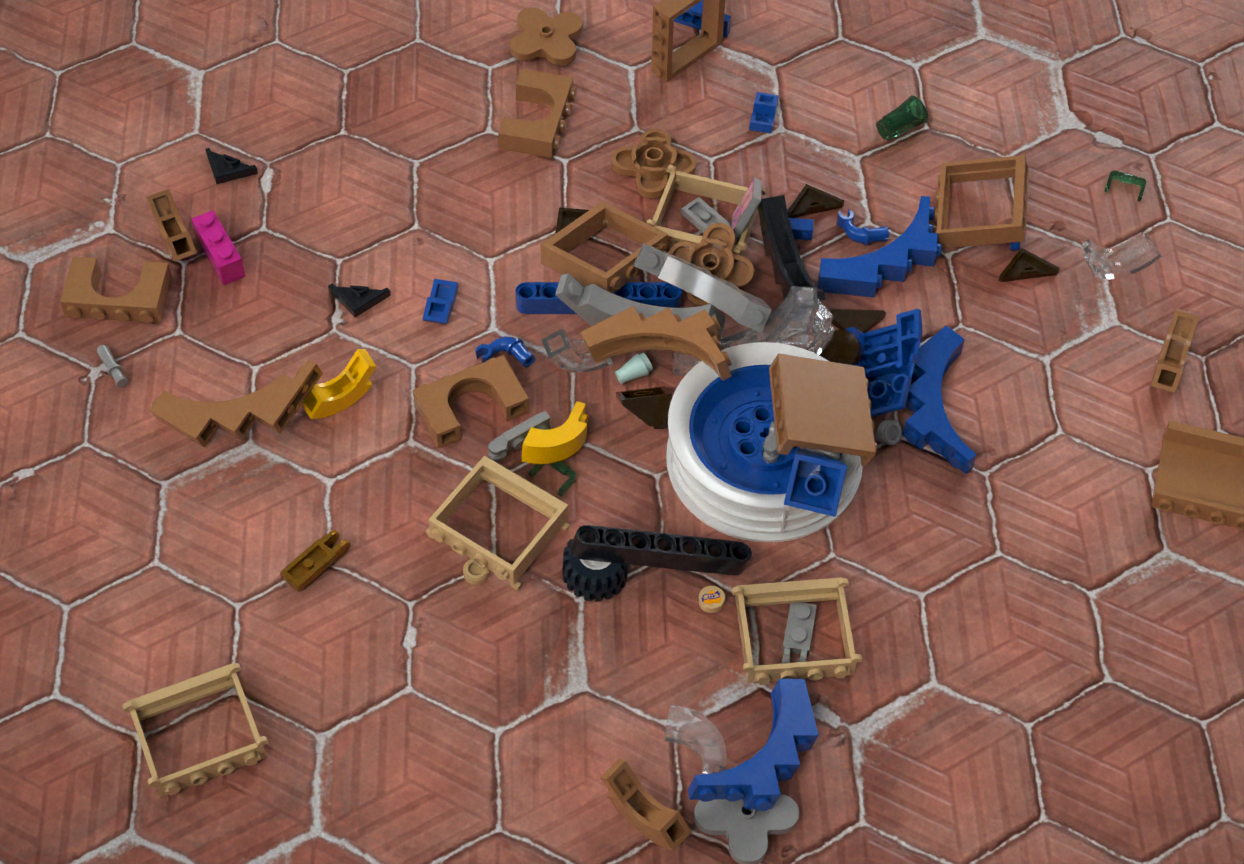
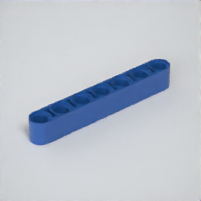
[515,282,682,314]

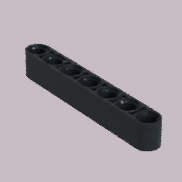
[570,525,752,576]

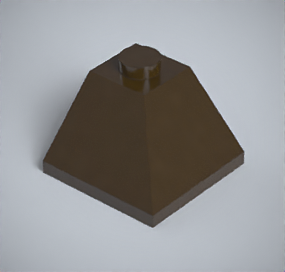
[616,386,672,429]

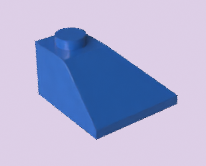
[784,448,848,517]

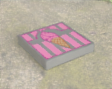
[731,177,762,238]

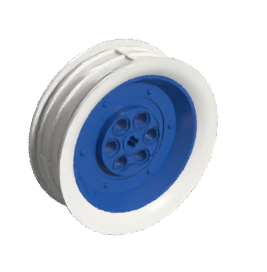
[666,342,863,542]

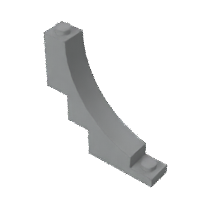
[634,243,772,333]
[555,273,726,337]

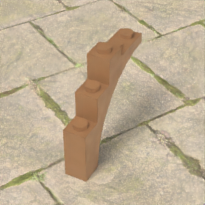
[580,306,732,381]

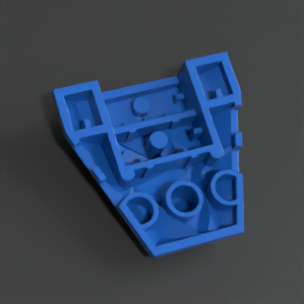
[845,308,923,417]

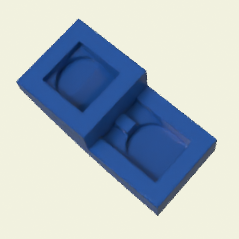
[749,92,779,133]
[423,279,459,325]

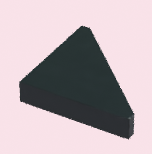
[205,148,258,184]
[328,284,391,318]

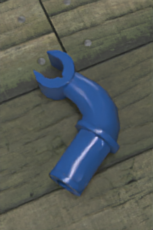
[837,209,889,246]
[475,336,535,368]

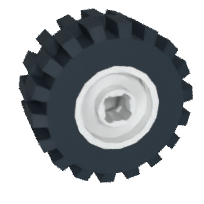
[562,539,629,602]

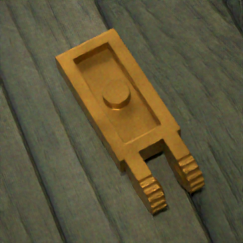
[280,529,351,592]

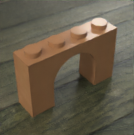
[498,68,577,158]
[60,257,172,323]
[413,355,529,449]

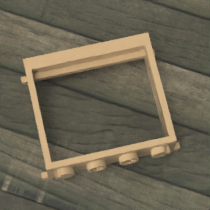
[646,165,766,256]
[426,456,570,590]
[732,577,862,685]
[122,663,268,797]

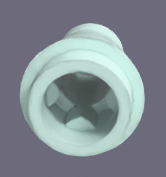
[615,353,653,384]

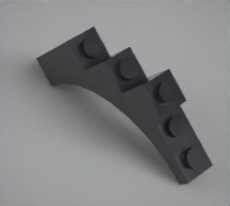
[757,195,825,317]

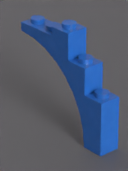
[818,196,941,298]
[903,325,976,474]
[688,679,819,811]

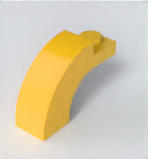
[301,349,377,419]
[522,401,589,464]

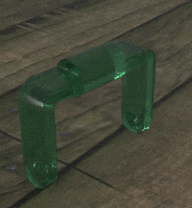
[1104,171,1146,202]
[528,461,576,497]

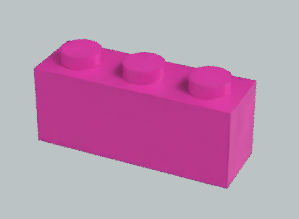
[191,210,245,286]

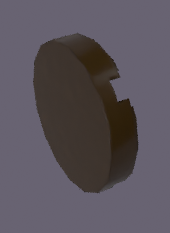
[815,330,862,366]

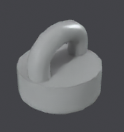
[875,420,902,445]

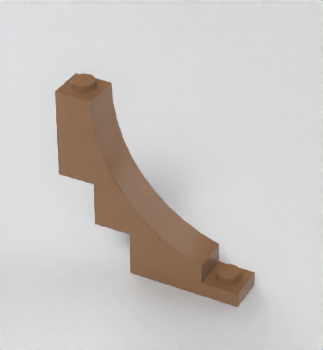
[149,359,323,447]

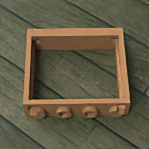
[651,0,725,83]
[933,155,1029,249]
[540,201,669,293]

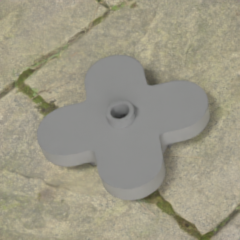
[694,794,799,864]

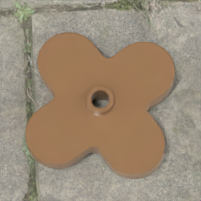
[510,7,583,66]
[611,129,696,198]
[668,223,754,307]

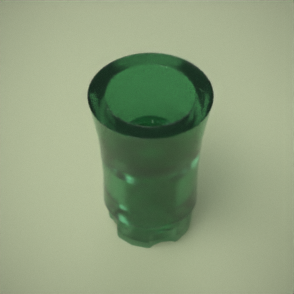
[876,95,928,141]

